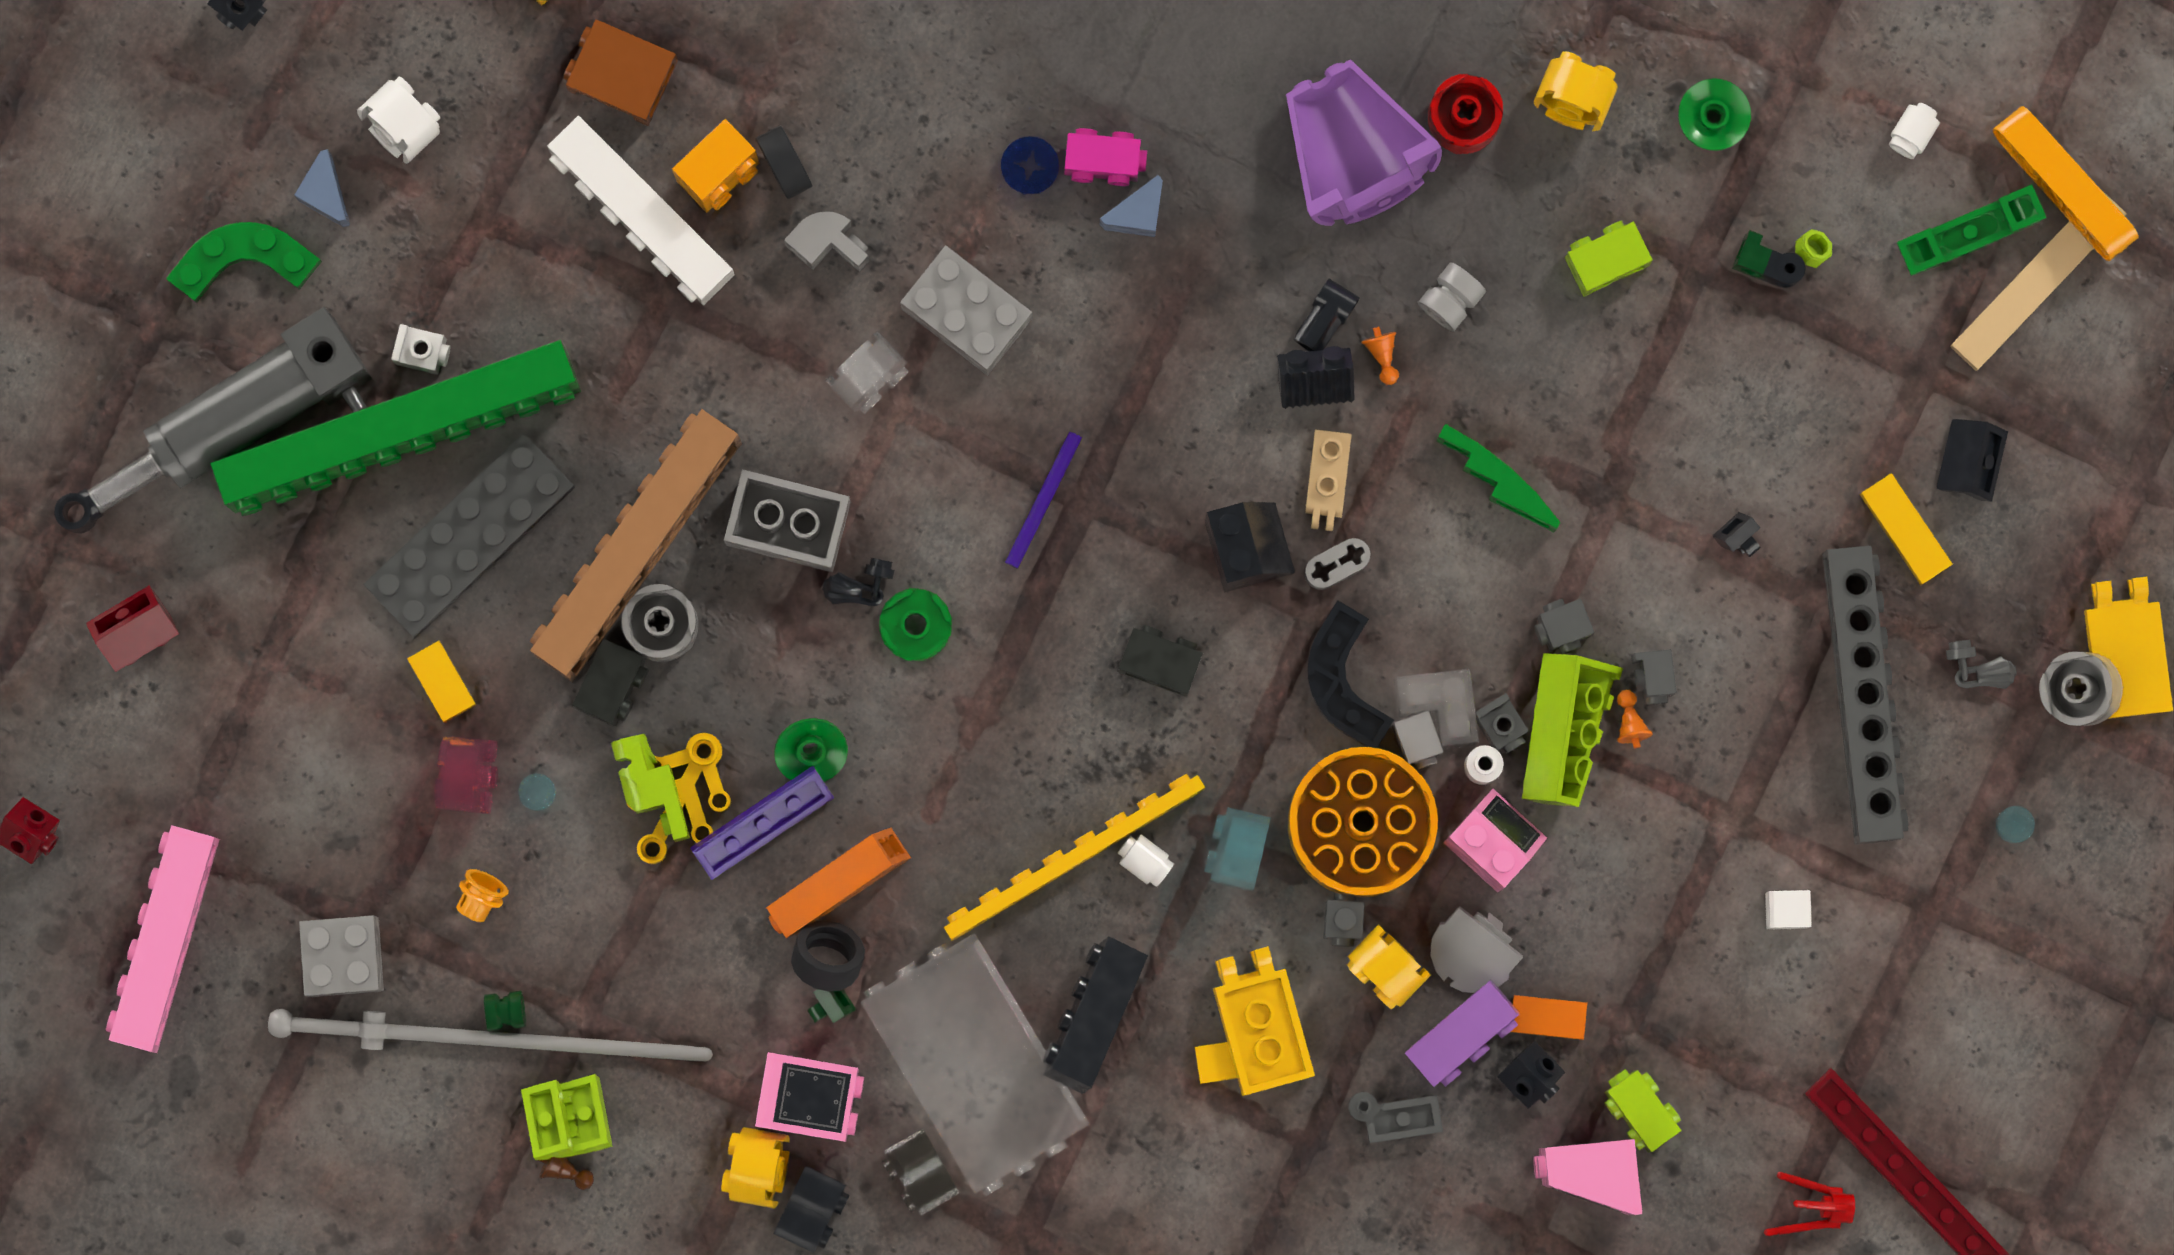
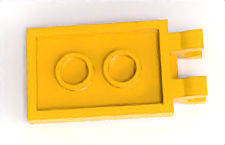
[2084,577,2173,719]
[1213,946,1315,1096]

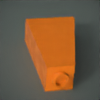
[766,828,911,938]

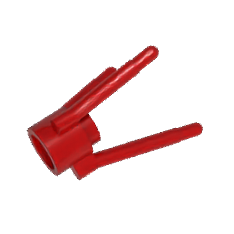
[1764,1172,1855,1236]

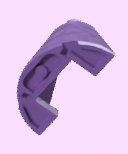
[1286,59,1442,226]

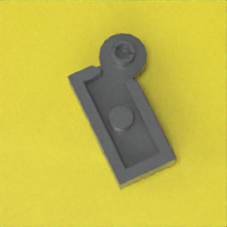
[1348,1092,1443,1144]

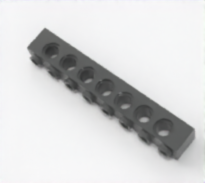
[1822,545,1908,845]

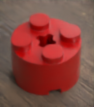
[1428,74,1503,154]

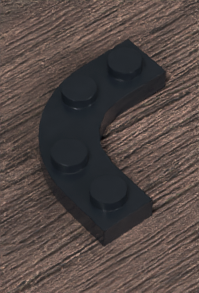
[1307,600,1394,748]

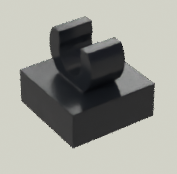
[1712,512,1761,557]

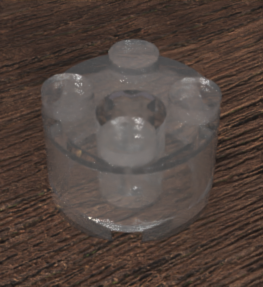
[825,331,909,414]

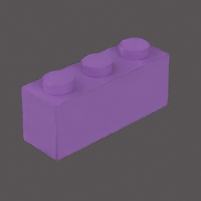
[1405,979,1520,1087]

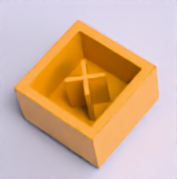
[672,119,760,213]

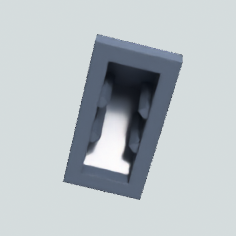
[294,149,350,227]
[1100,175,1163,237]

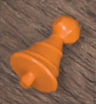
[1361,327,1399,385]
[1617,690,1653,748]

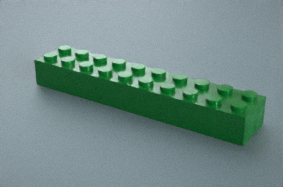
[210,340,581,516]

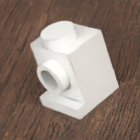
[391,324,450,375]

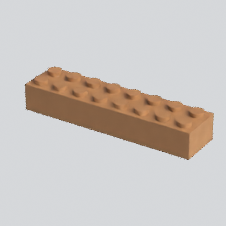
[530,409,742,683]

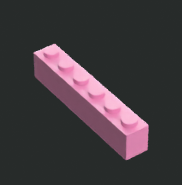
[106,825,220,1053]

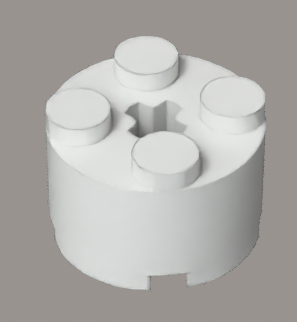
[357,77,440,164]

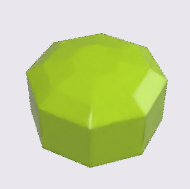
[1795,229,1832,268]

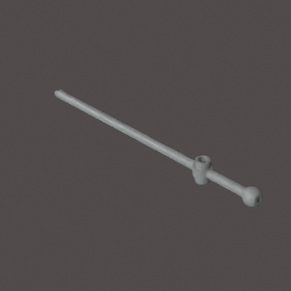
[268,1009,713,1061]

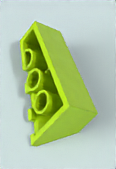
[1522,653,1623,807]

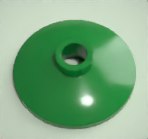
[1678,78,1751,151]
[774,718,848,782]

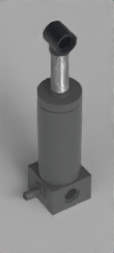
[54,307,372,534]

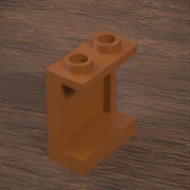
[564,19,678,126]

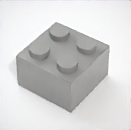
[299,915,384,997]

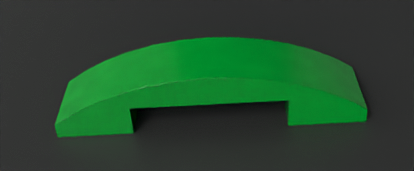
[1897,184,2047,276]

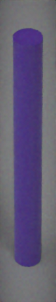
[1005,432,1082,569]

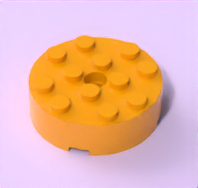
[1288,747,1438,897]

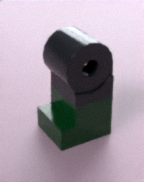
[1732,230,1806,288]

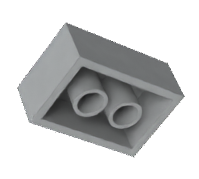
[900,245,1032,376]
[724,469,851,572]

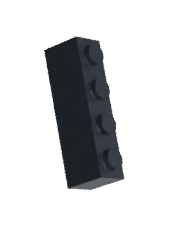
[1043,937,1148,1094]

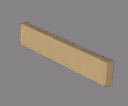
[1950,192,2127,371]

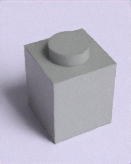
[1392,710,1443,770]

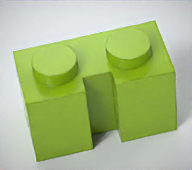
[1565,221,1653,297]

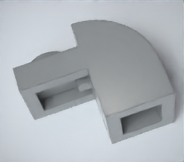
[784,212,869,272]

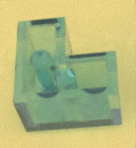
[1204,807,1271,892]

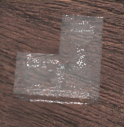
[1394,669,1479,749]

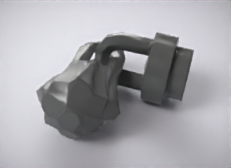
[1946,640,2017,689]

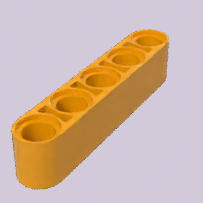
[1992,106,2139,261]

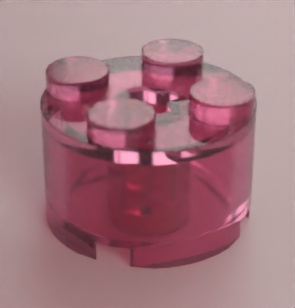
[435,736,498,814]

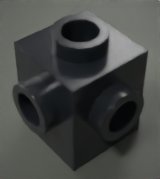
[207,0,268,31]
[1497,1040,1566,1109]

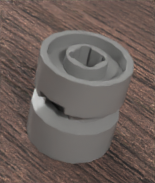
[1417,262,1486,332]

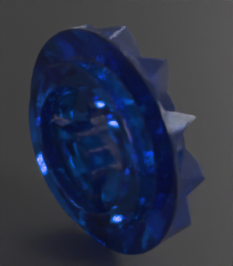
[1001,136,1059,195]

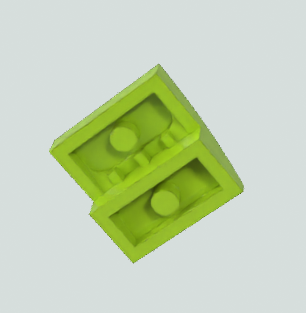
[521,1074,613,1160]

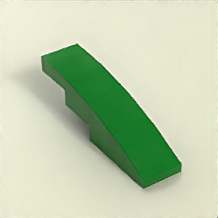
[1436,424,1560,533]

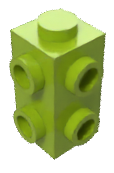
[1604,1069,1682,1153]

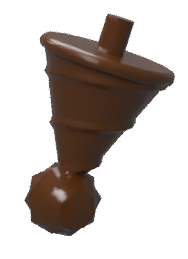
[538,1157,594,1190]

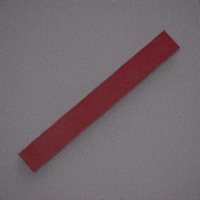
[1803,1068,2010,1255]

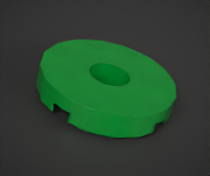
[879,588,952,661]

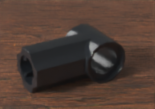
[1294,278,1360,352]

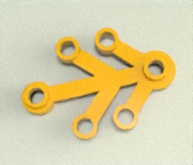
[626,733,731,864]

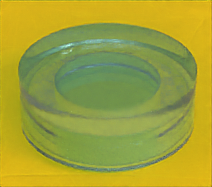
[518,773,556,811]
[1996,806,2035,843]

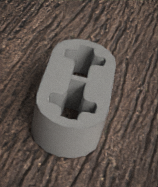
[1305,538,1371,590]

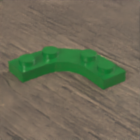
[166,222,322,303]

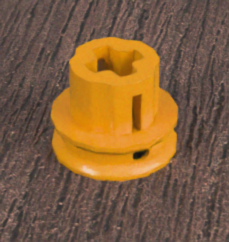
[456,869,509,922]

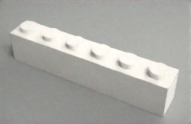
[547,115,735,306]

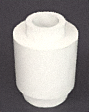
[1889,103,1940,159]
[1464,745,1504,785]
[1118,834,1174,887]

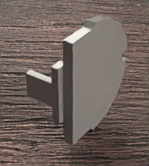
[1430,906,1523,993]

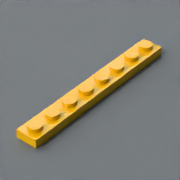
[944,774,1205,941]

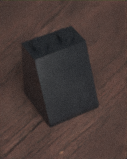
[1205,502,1295,593]

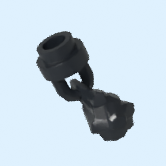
[822,558,895,606]

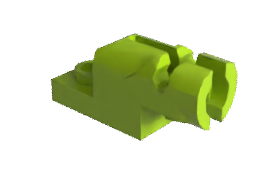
[611,734,690,842]

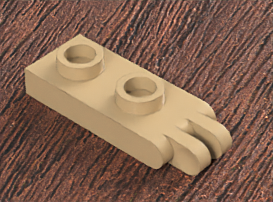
[1305,430,1351,531]

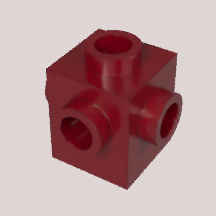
[0,797,60,864]

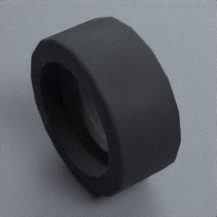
[756,125,813,199]
[791,921,865,991]

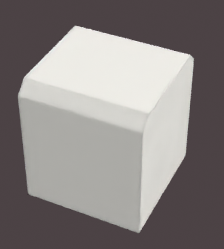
[1765,890,1811,929]

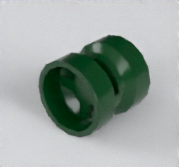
[484,991,526,1031]

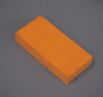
[1511,995,1587,1040]

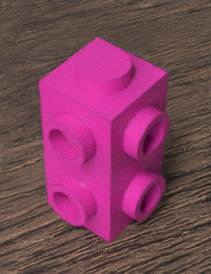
[1065,128,1147,186]

